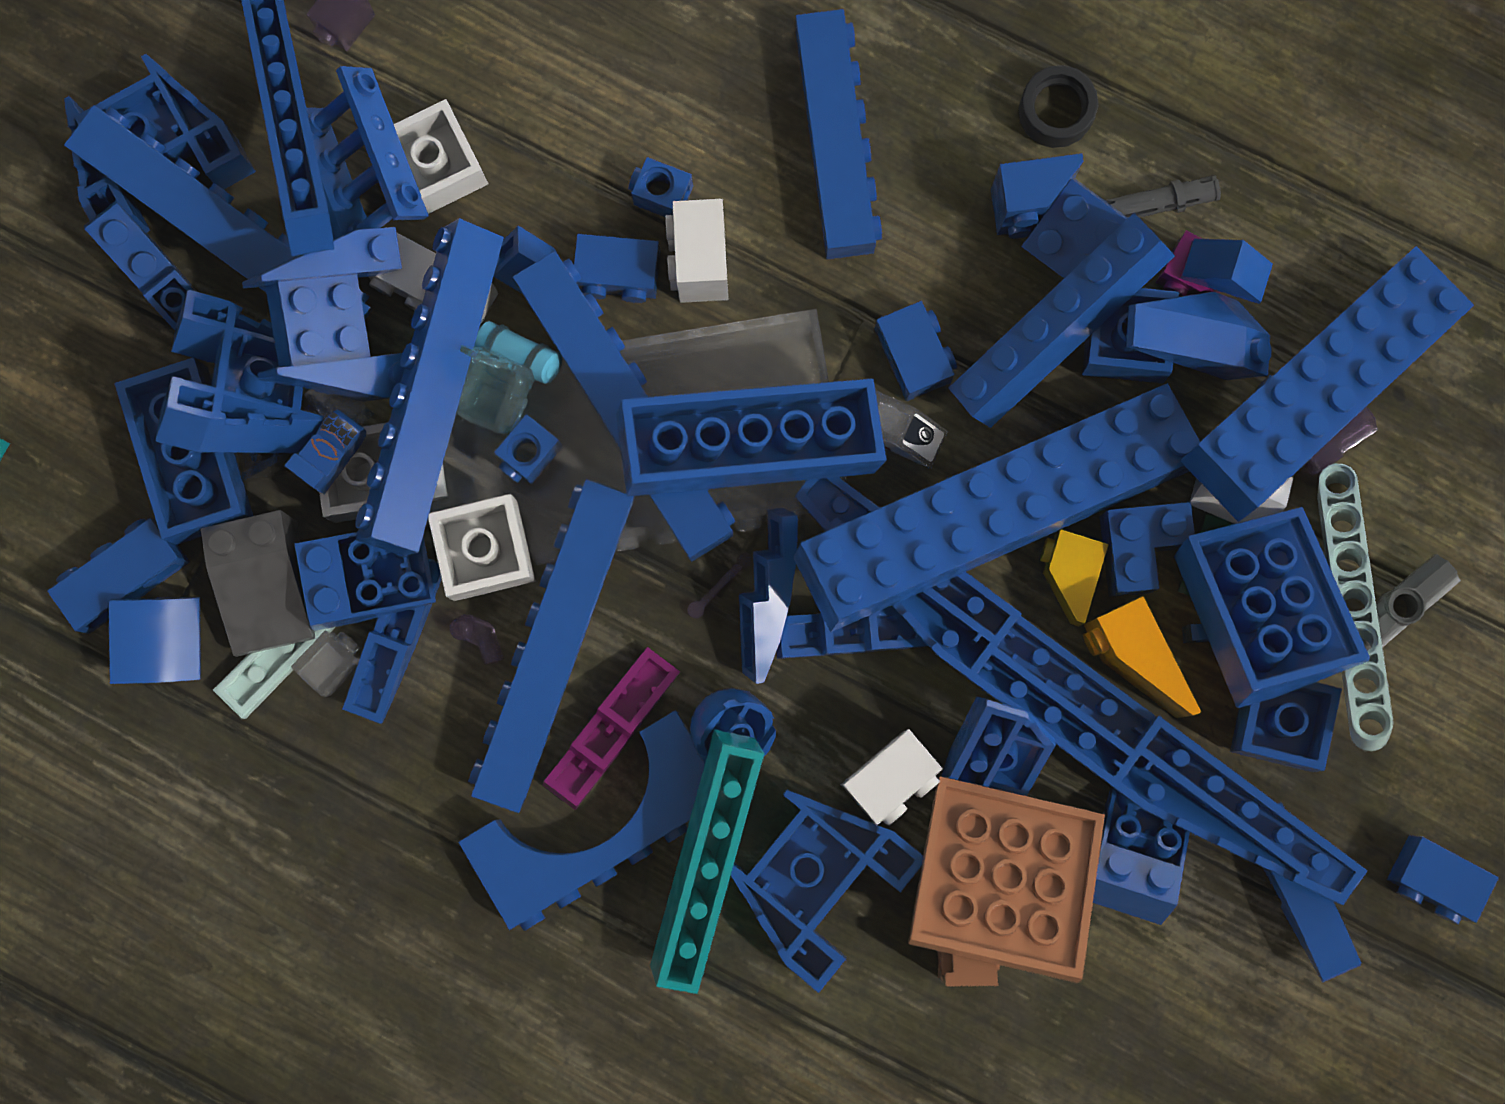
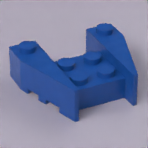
[64,54,256,233]
[242,227,404,402]
[155,289,323,453]
[731,790,924,993]

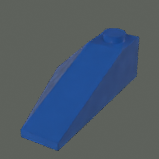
[1126,292,1272,380]

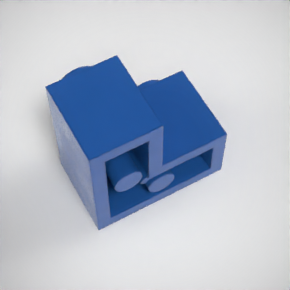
[1099,502,1195,597]

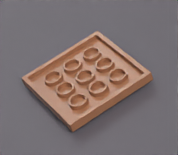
[908,777,1105,983]

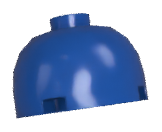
[690,688,776,764]

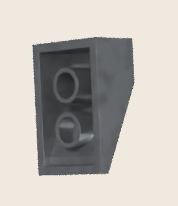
[201,510,315,657]

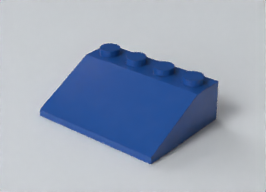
[1174,507,1370,708]

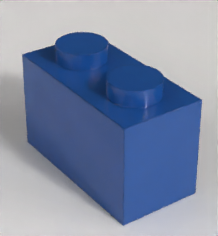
[574,234,661,303]
[874,301,957,402]
[1387,835,1499,925]

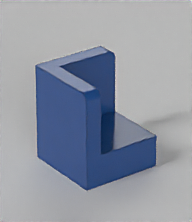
[493,226,556,293]

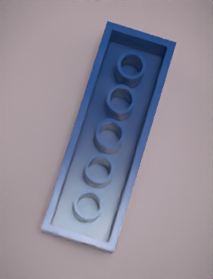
[616,379,886,497]

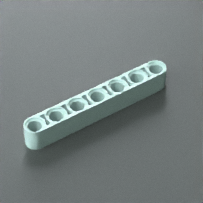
[1317,463,1393,751]

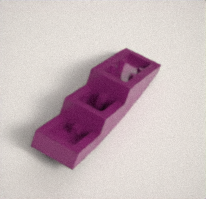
[543,647,680,810]

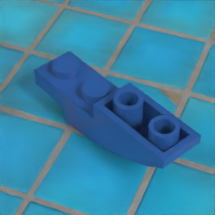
[84,201,198,330]

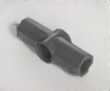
[1361,554,1461,651]

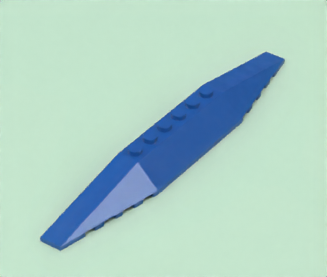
[795,477,1368,905]

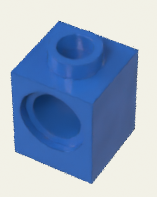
[628,157,693,217]
[494,414,563,485]

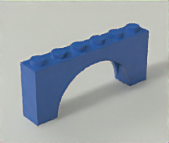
[458,710,705,931]

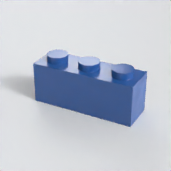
[47,518,190,634]

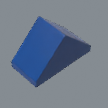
[1180,239,1273,304]

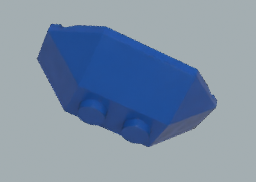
[942,696,1056,796]

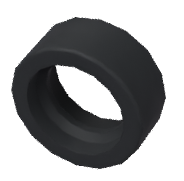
[1018,65,1098,148]

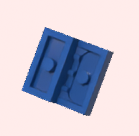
[109,597,201,684]

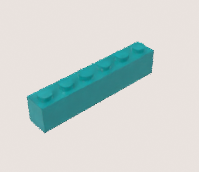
[650,729,764,994]

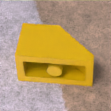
[1040,530,1108,626]

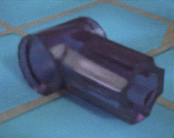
[1304,407,1379,476]

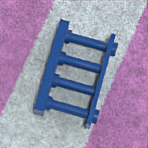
[306,66,429,239]

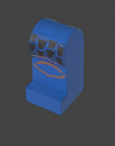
[285,410,367,495]

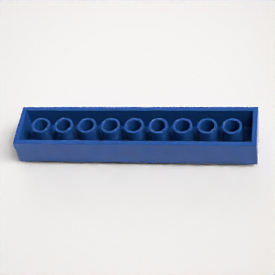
[793,383,1200,632]

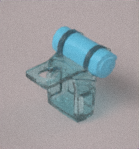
[456,321,562,434]

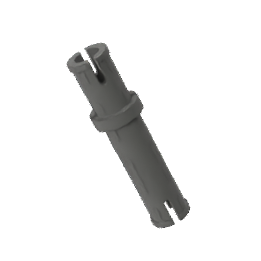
[1105,175,1221,218]

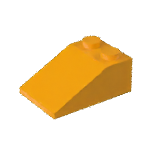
[1083,597,1201,718]

